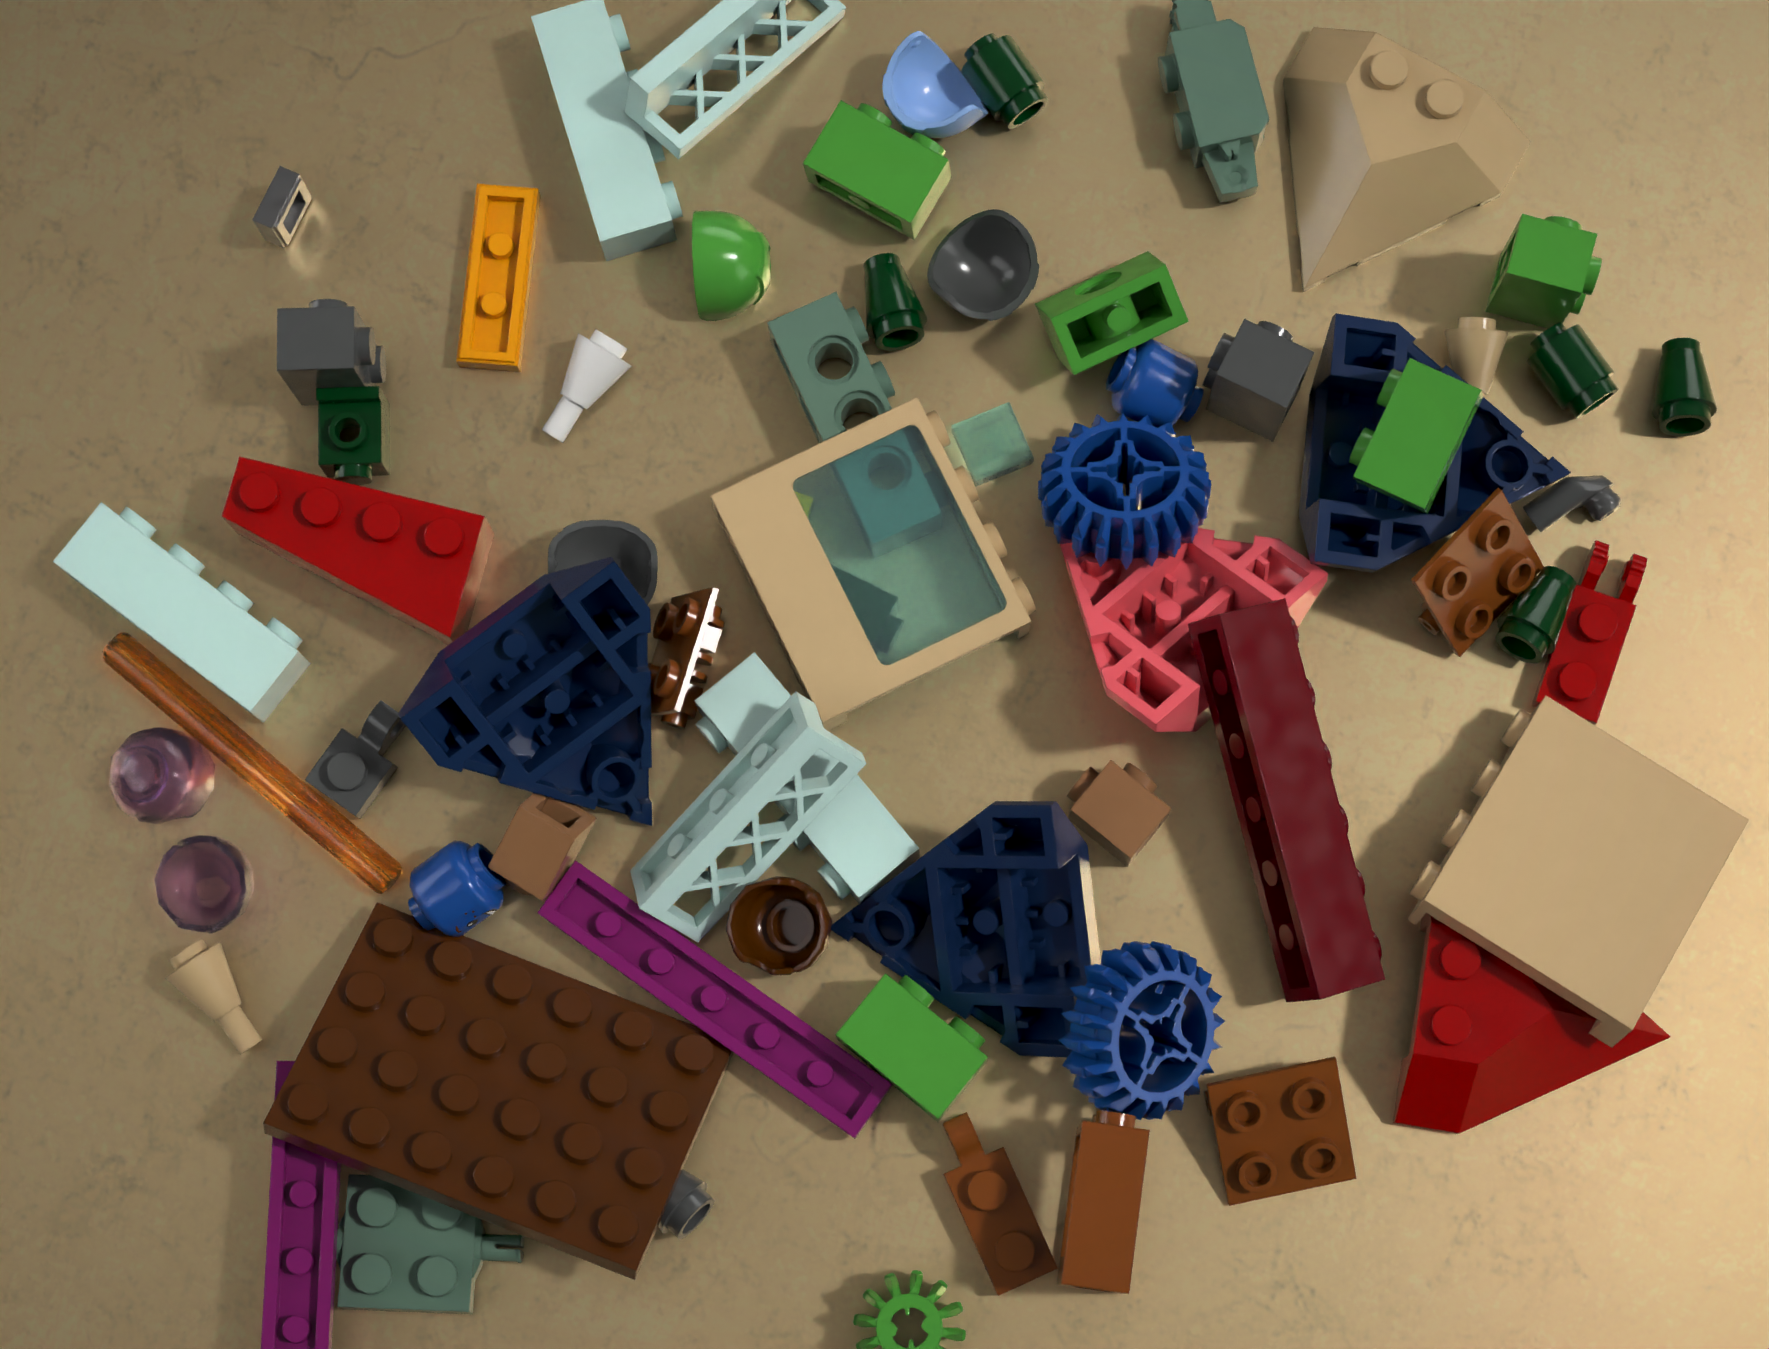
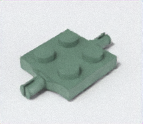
[336,1174,524,1314]

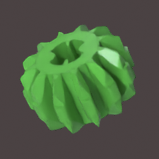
[853,1270,966,1349]

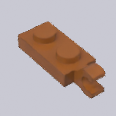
[942,1112,1058,1296]

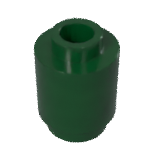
[961,33,1049,129]
[1527,322,1619,419]

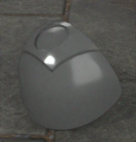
[927,209,1039,321]
[548,520,658,605]

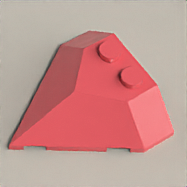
[1060,528,1328,732]

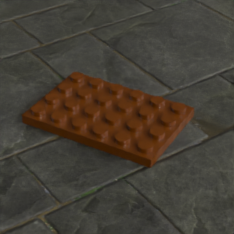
[263,902,733,1280]

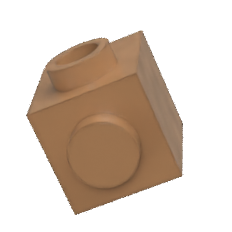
[1067,760,1172,867]
[488,793,597,901]

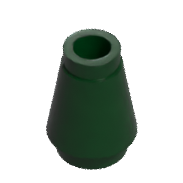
[863,253,927,351]
[1652,338,1717,436]
[1495,566,1576,664]

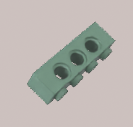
[767,292,948,559]

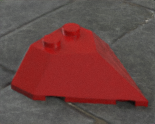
[1393,913,1671,1134]

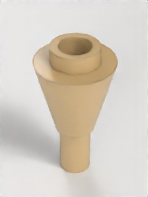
[1445,317,1508,398]
[165,939,262,1055]

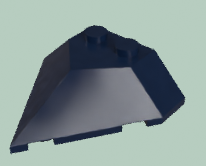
[1299,313,1571,573]
[398,557,652,826]
[831,801,1101,1057]

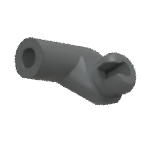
[1523,476,1621,532]

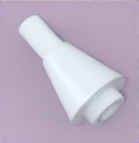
[542,329,632,443]

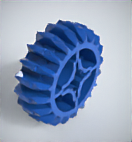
[1038,410,1211,570]
[1059,941,1225,1120]

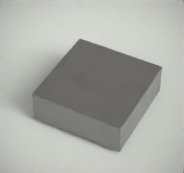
[252,166,312,248]

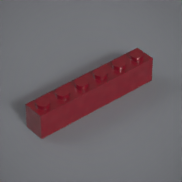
[1188,598,1385,1002]

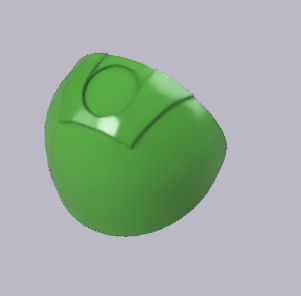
[692,211,771,321]

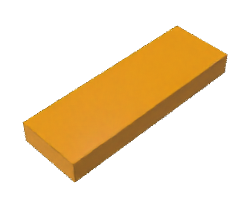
[456,184,541,372]

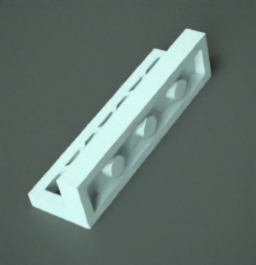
[624,0,846,159]
[630,691,866,942]

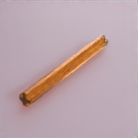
[102,632,402,894]

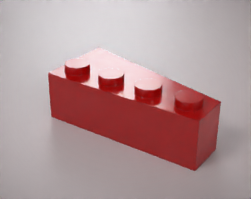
[222,456,495,646]

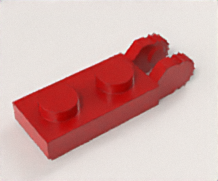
[1532,540,1647,725]

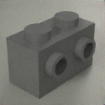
[277,299,386,405]
[1202,319,1314,442]

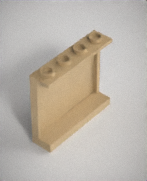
[1407,696,1749,1047]

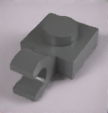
[305,701,406,819]

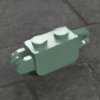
[1158,0,1269,202]

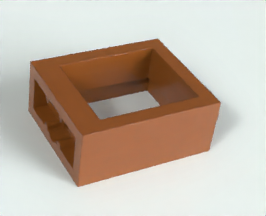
[1056,1111,1150,1294]

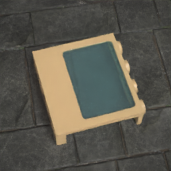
[710,397,1036,731]

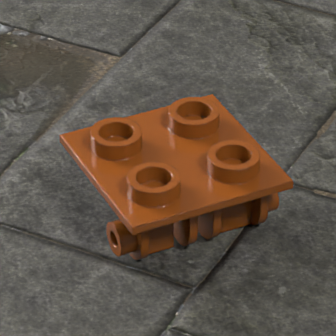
[1411,488,1544,657]
[648,587,725,729]
[1204,1057,1357,1206]

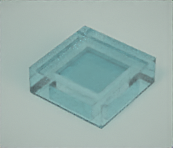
[951,402,1034,487]

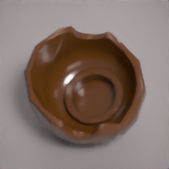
[726,876,832,975]

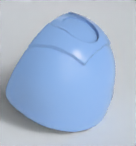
[882,31,988,138]

